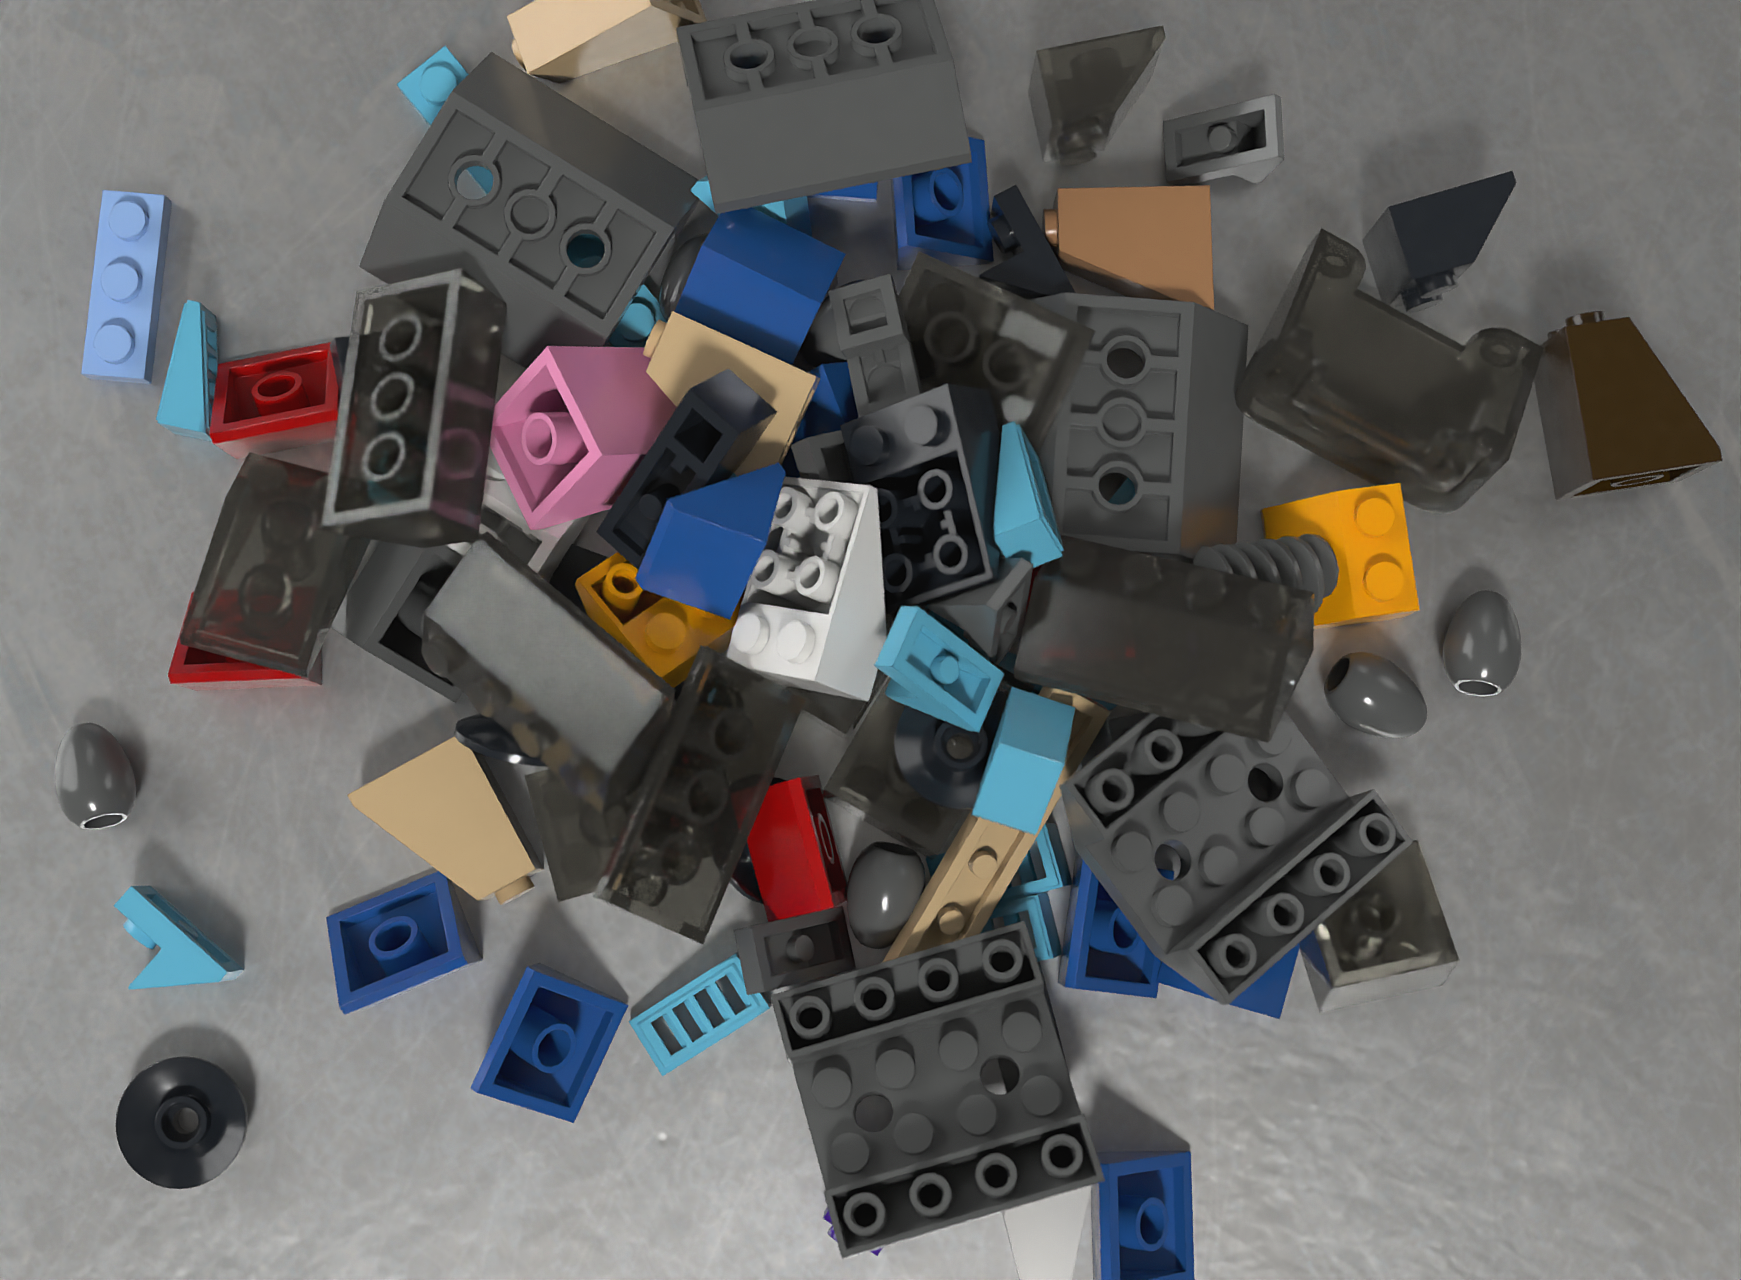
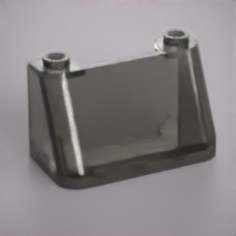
[1235,228,1544,514]

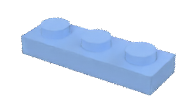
[81,190,172,384]

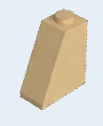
[507,0,707,83]
[643,311,820,476]
[348,736,544,905]

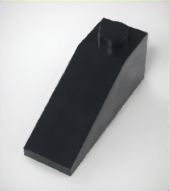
[596,368,778,570]

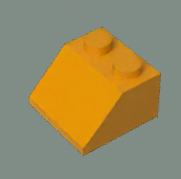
[1260,483,1420,634]

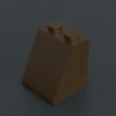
[1529,311,1723,500]

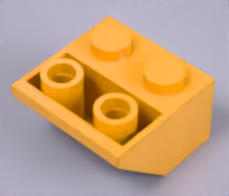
[575,552,744,708]

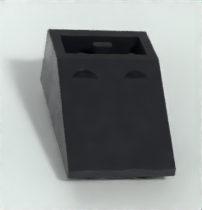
[840,383,1001,614]

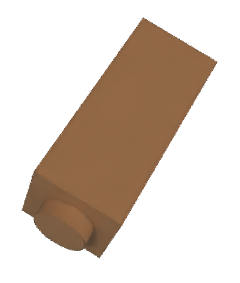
[1042,185,1214,310]

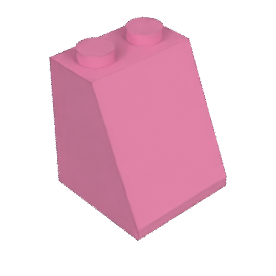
[479,346,677,530]

